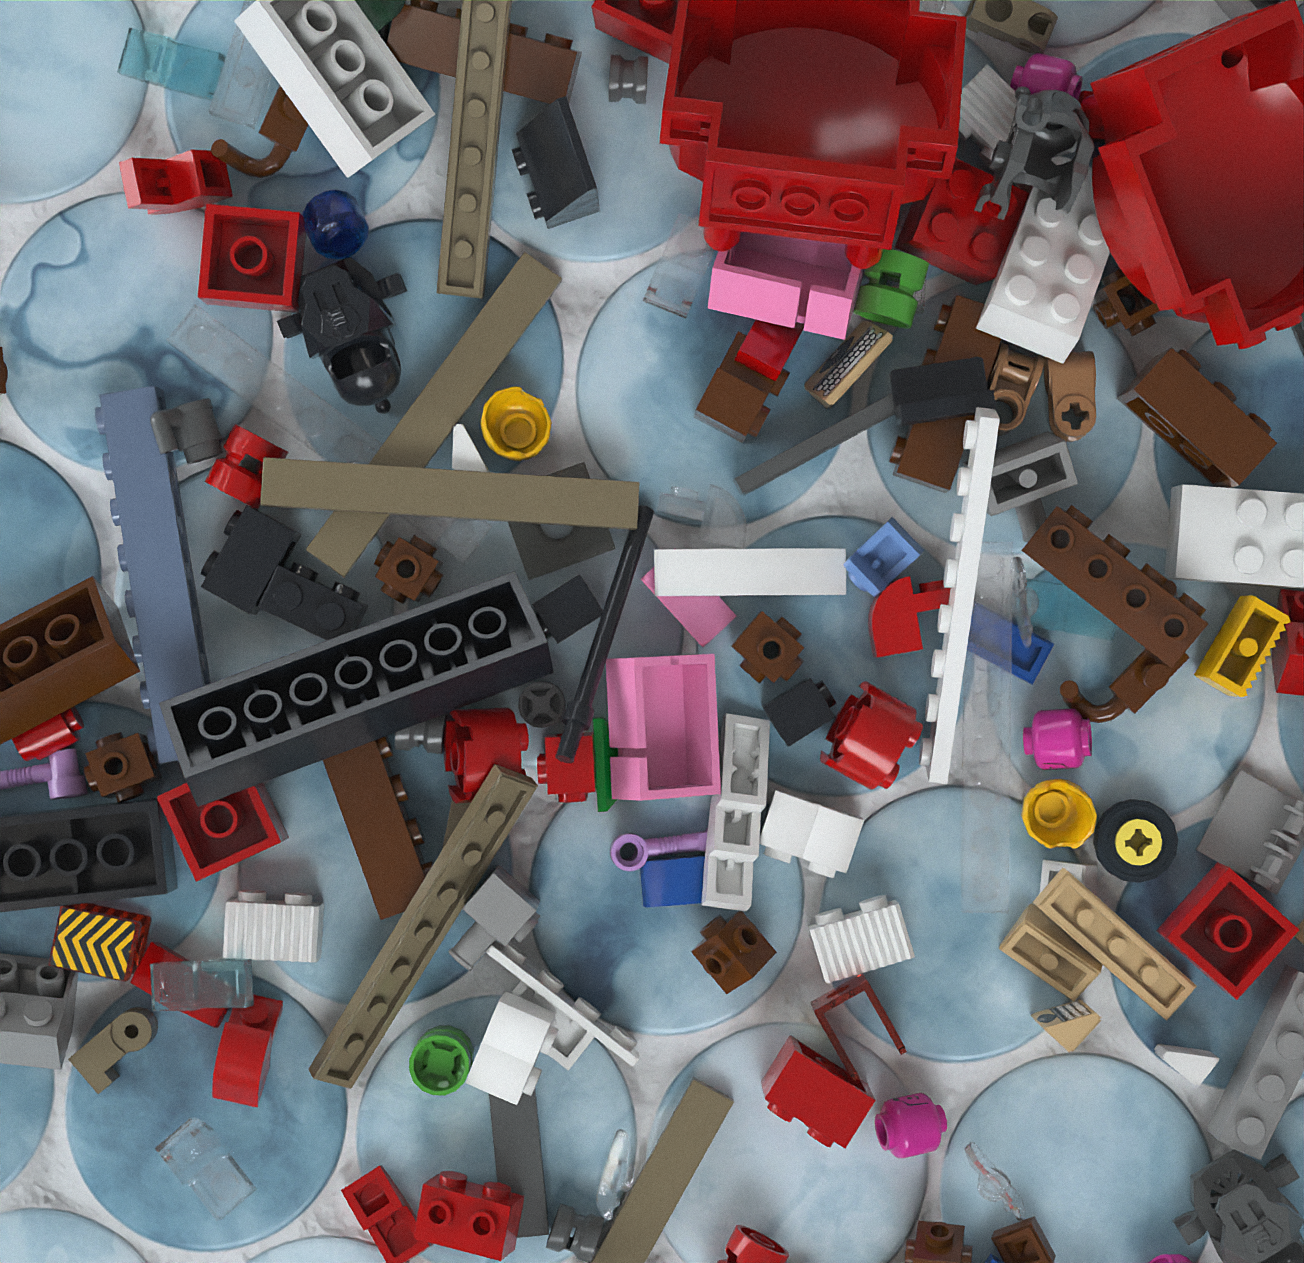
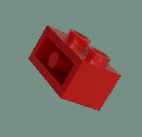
[537,732,596,803]
[413,1171,524,1261]

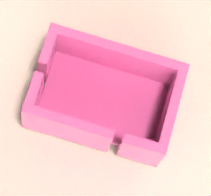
[708,232,864,340]
[606,654,721,801]

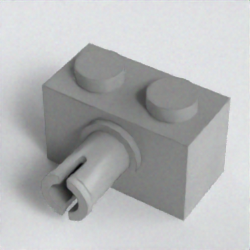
[963,431,1078,542]
[448,865,540,971]

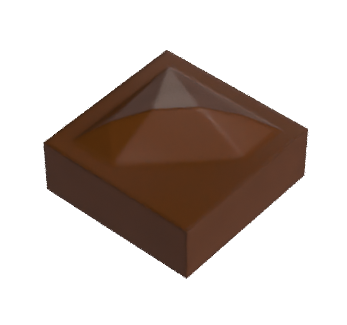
[991,1216,1056,1263]

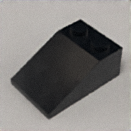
[511,96,600,229]

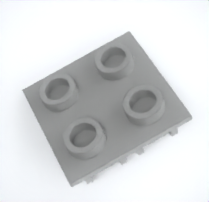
[1196,769,1304,895]

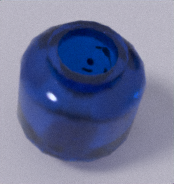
[302,189,369,259]

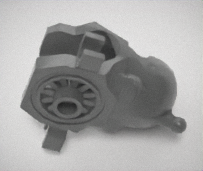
[974,86,1095,220]
[1172,1149,1304,1263]

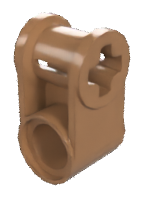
[987,342,1046,436]
[1044,351,1096,442]

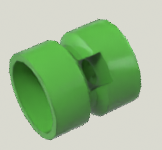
[853,249,929,328]
[409,1025,474,1096]

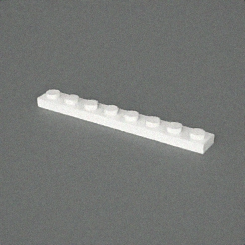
[919,407,1000,784]

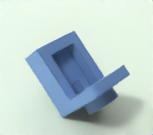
[844,517,924,598]

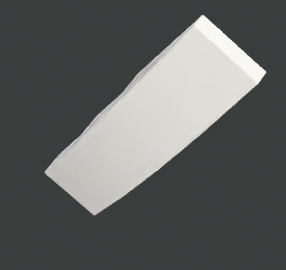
[654,548,846,596]
[701,713,770,912]

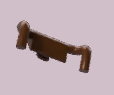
[211,85,309,178]
[1060,580,1190,723]

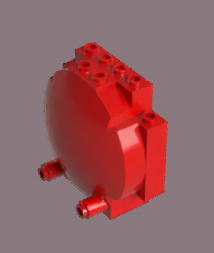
[659,0,967,269]
[1081,0,1304,349]

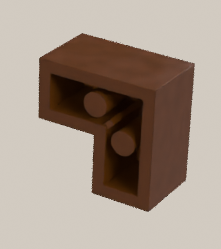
[694,331,790,443]

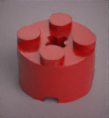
[820,681,923,790]
[444,707,529,803]

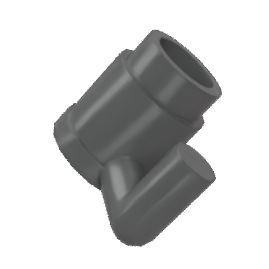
[150,398,223,464]

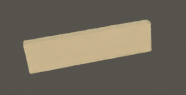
[1032,868,1197,1021]

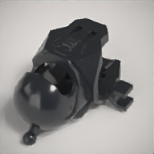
[277,257,407,414]

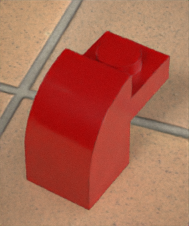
[119,149,233,215]
[868,576,951,658]
[212,991,283,1108]

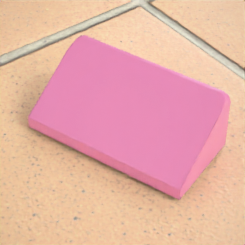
[641,548,737,647]

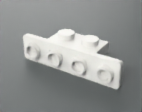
[486,941,639,1071]

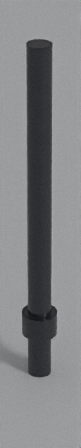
[555,505,654,763]

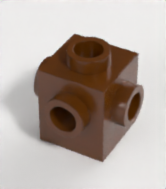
[1093,269,1159,337]
[374,535,444,604]
[730,611,804,684]
[84,732,162,803]
[691,911,777,994]
[905,1220,973,1263]

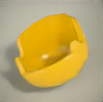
[480,386,552,462]
[1021,778,1097,849]

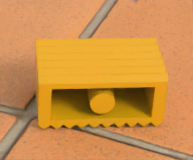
[1194,595,1290,697]

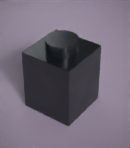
[532,574,603,644]
[761,677,837,747]

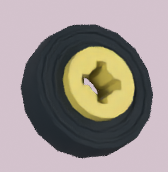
[1093,799,1178,883]

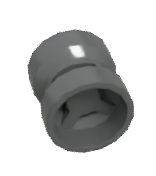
[395,713,447,754]
[546,1203,604,1263]

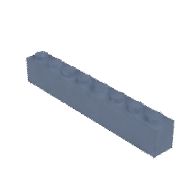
[95,386,211,764]

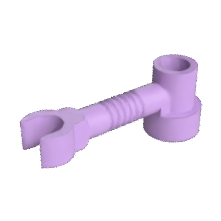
[0,749,88,800]
[610,828,708,871]

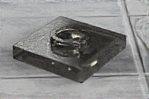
[508,462,616,581]

